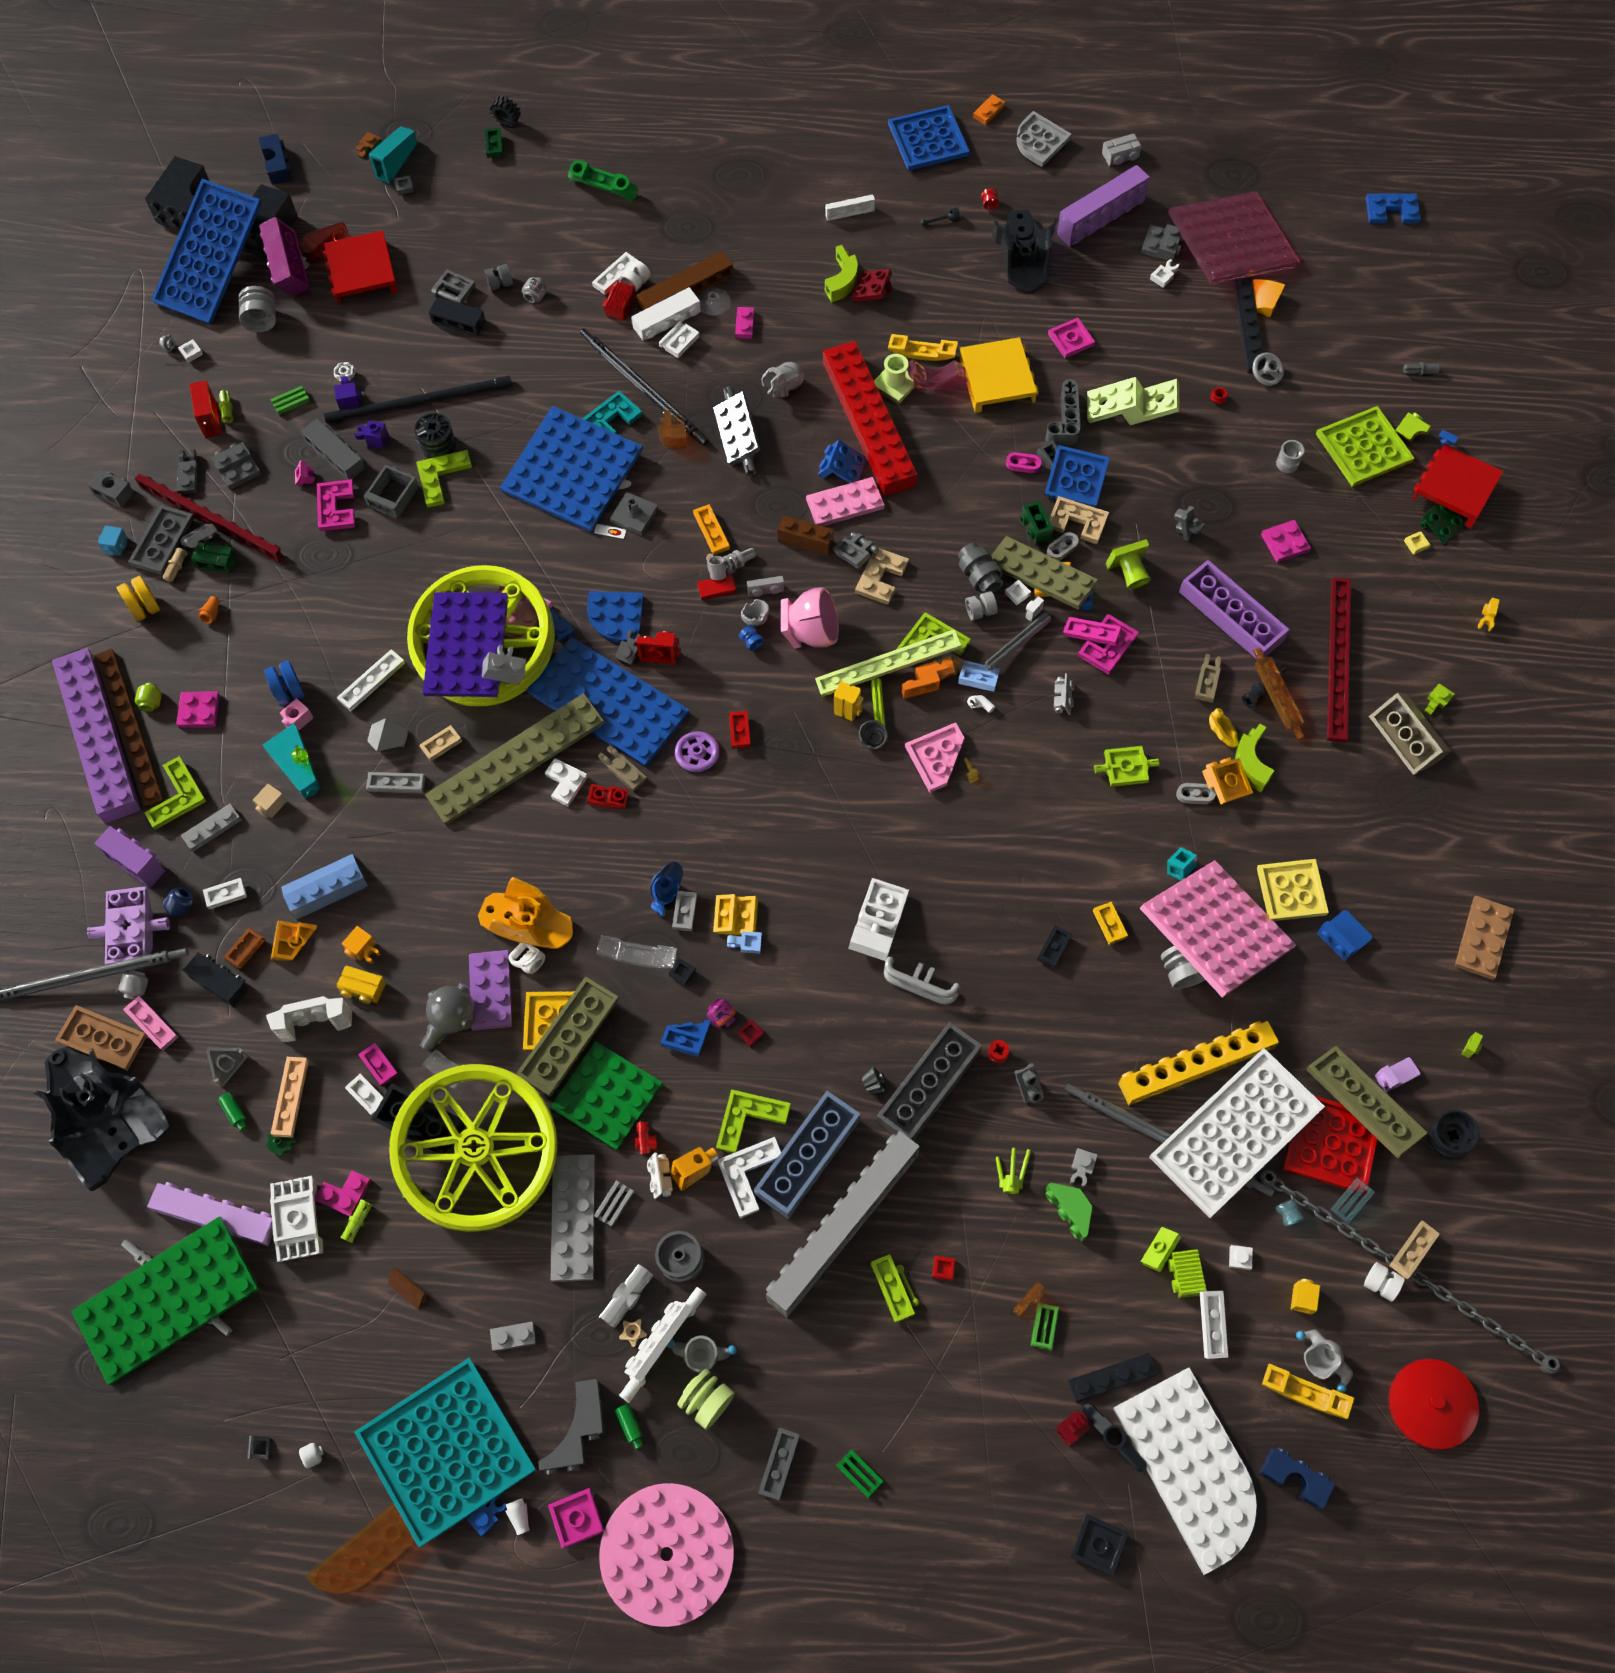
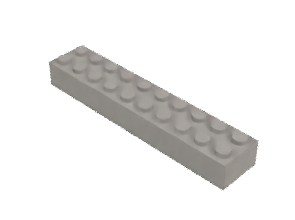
[766,1131,919,1318]

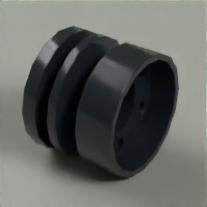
[415,413,456,459]
[1427,1110,1480,1160]

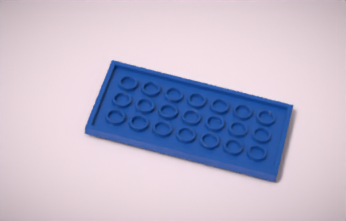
[151,179,262,325]
[526,637,690,768]

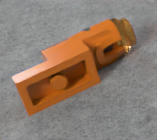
[902,657,961,699]

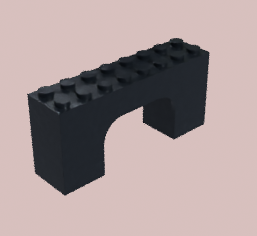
[145,156,298,259]

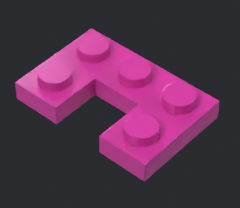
[317,479,355,531]
[1078,614,1139,675]

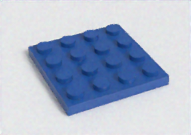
[888,105,970,171]

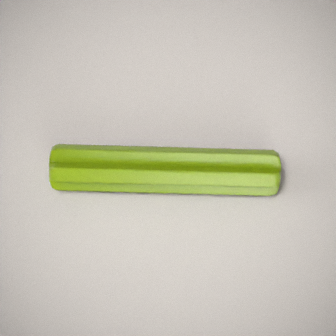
[871,678,885,726]

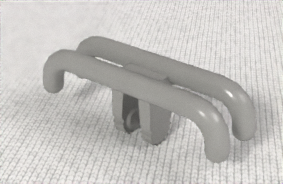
[884,956,960,1005]

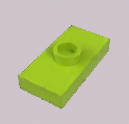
[1140,1227,1181,1272]

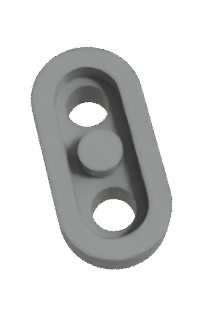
[1047,532,1079,561]
[1176,783,1216,804]

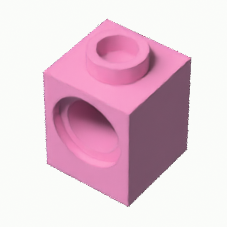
[280,698,313,730]

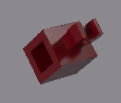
[1055,1410,1091,1447]

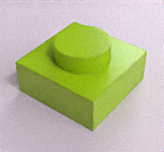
[1461,1032,1483,1058]

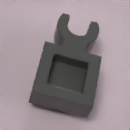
[615,630,642,665]

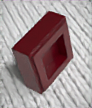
[737,1019,765,1048]

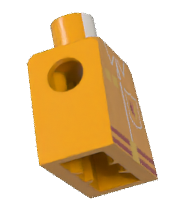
[670,1147,719,1191]

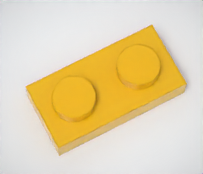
[1093,902,1128,945]

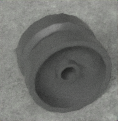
[655,1231,705,1284]

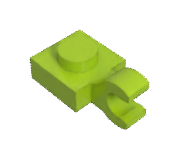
[1424,684,1454,715]

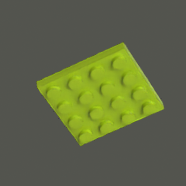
[1316,406,1414,487]

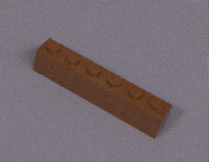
[637,251,734,311]

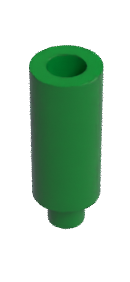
[218,1092,247,1132]
[615,1404,643,1450]

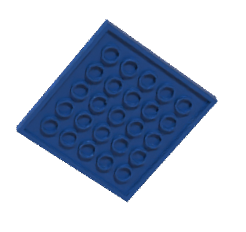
[500,406,643,532]

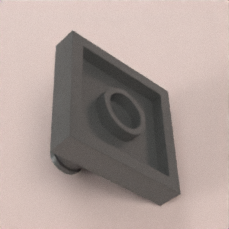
[610,492,658,536]

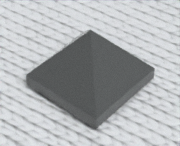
[248,1436,270,1460]

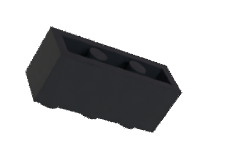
[429,297,486,337]
[182,952,248,1008]

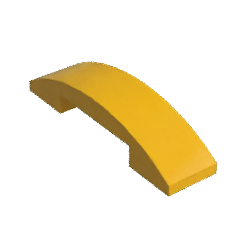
[888,334,958,361]
[1262,1364,1354,1419]

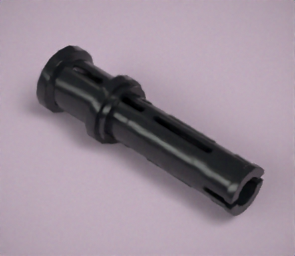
[1242,663,1286,708]

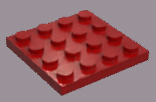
[1282,1095,1377,1195]

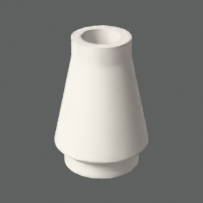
[505,1498,530,1535]

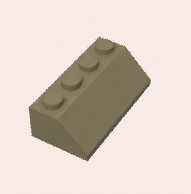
[1369,692,1451,775]

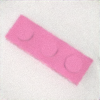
[123,996,179,1051]

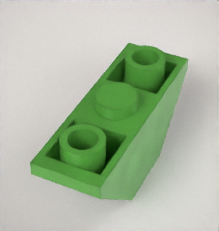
[1045,1183,1092,1242]

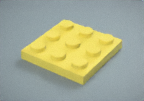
[1257,859,1329,921]

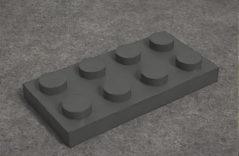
[128,505,194,575]

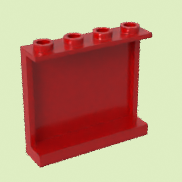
[323,230,398,305]
[1412,444,1503,528]

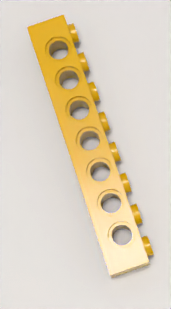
[1119,1021,1279,1105]

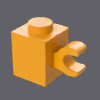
[341,926,380,964]

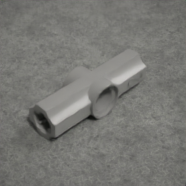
[600,1264,653,1329]

